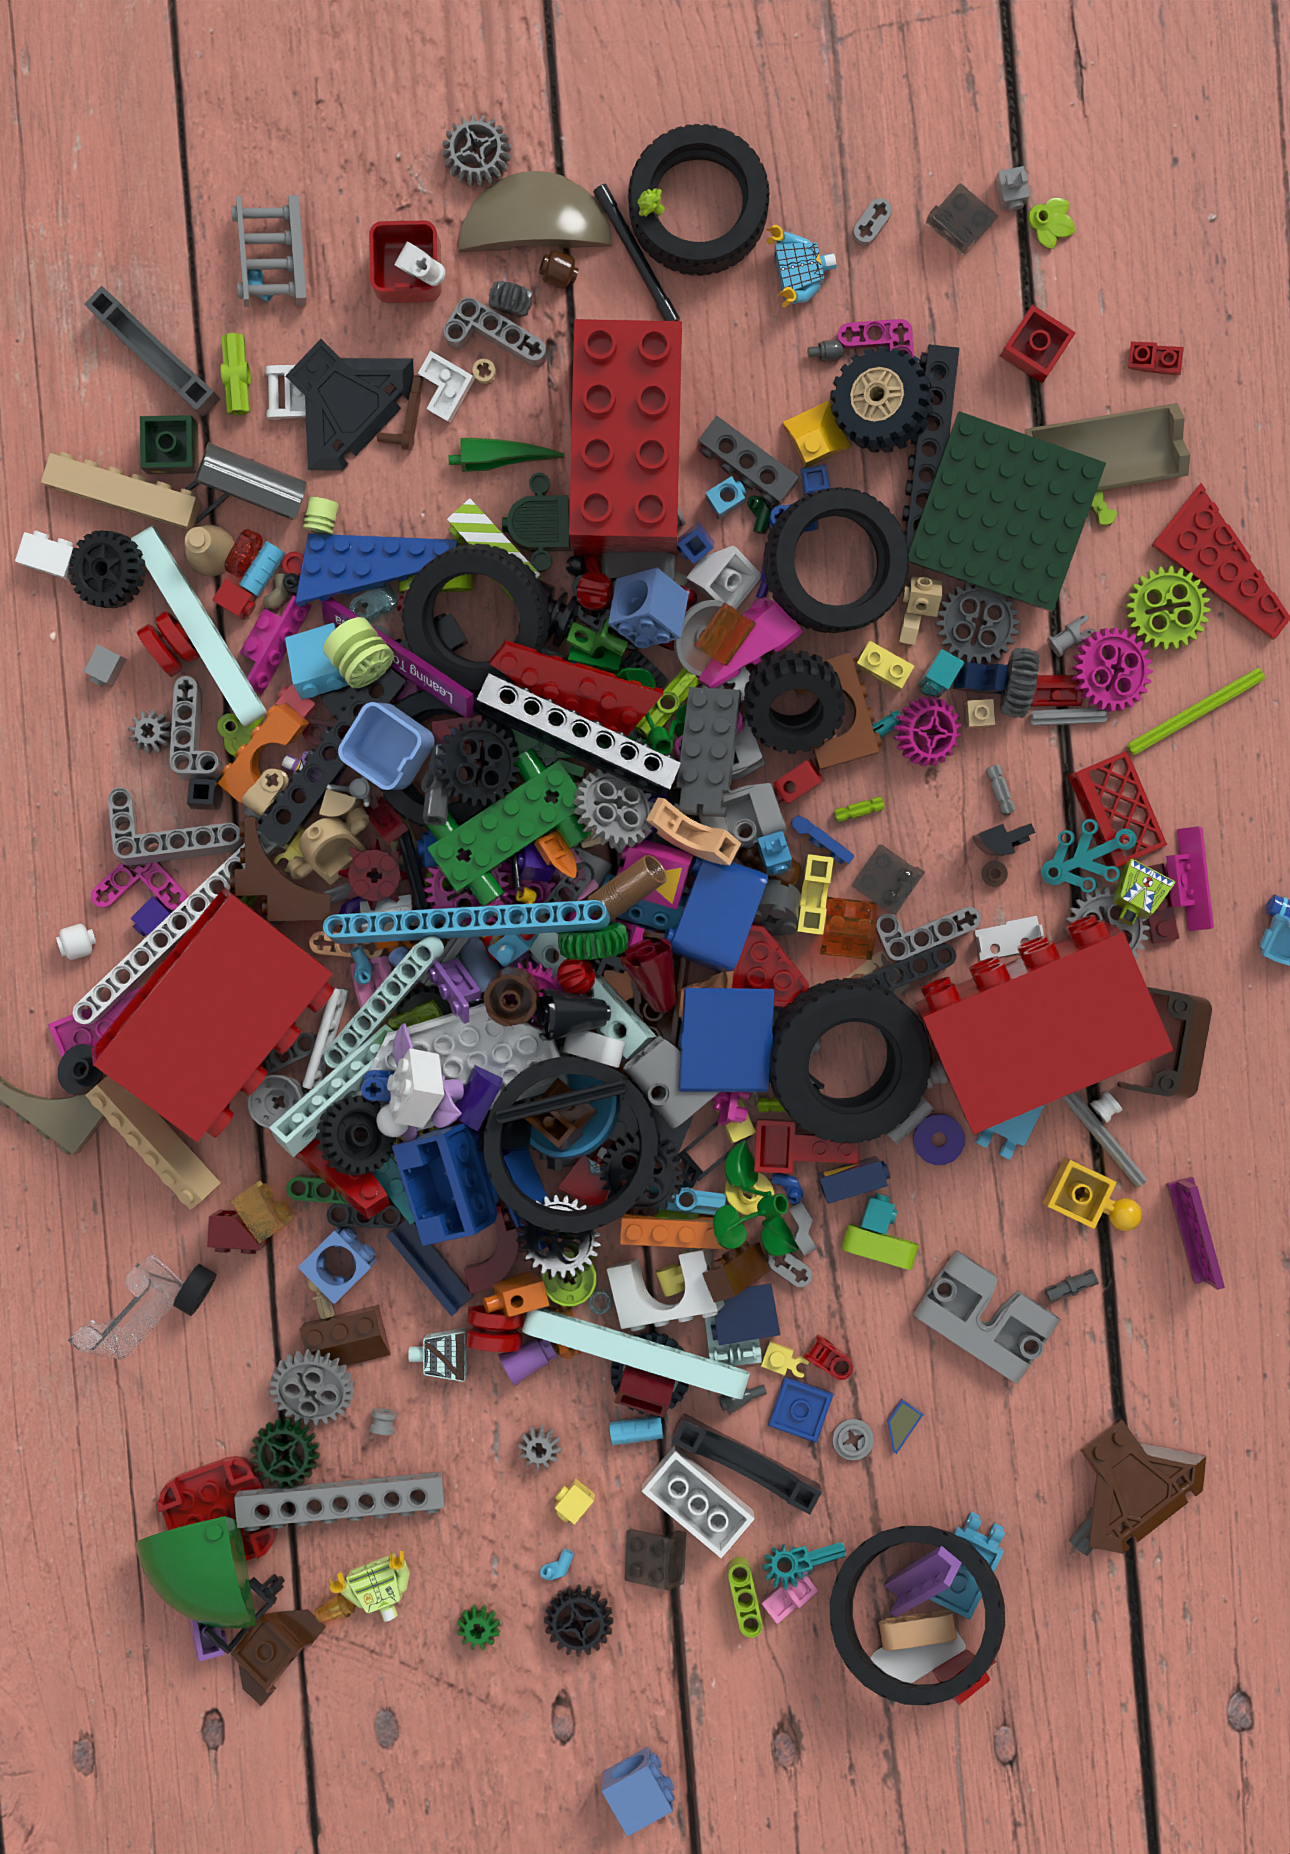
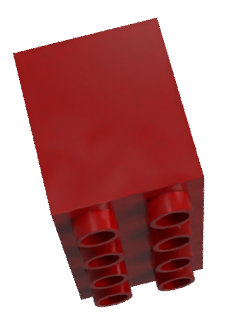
[569,319,682,559]
[92,887,335,1142]
[915,915,1174,1135]

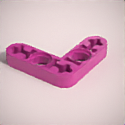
[837,319,914,358]
[91,862,188,910]

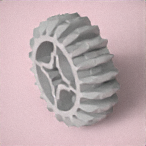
[442,114,511,187]

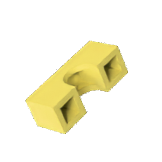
[796,854,834,935]

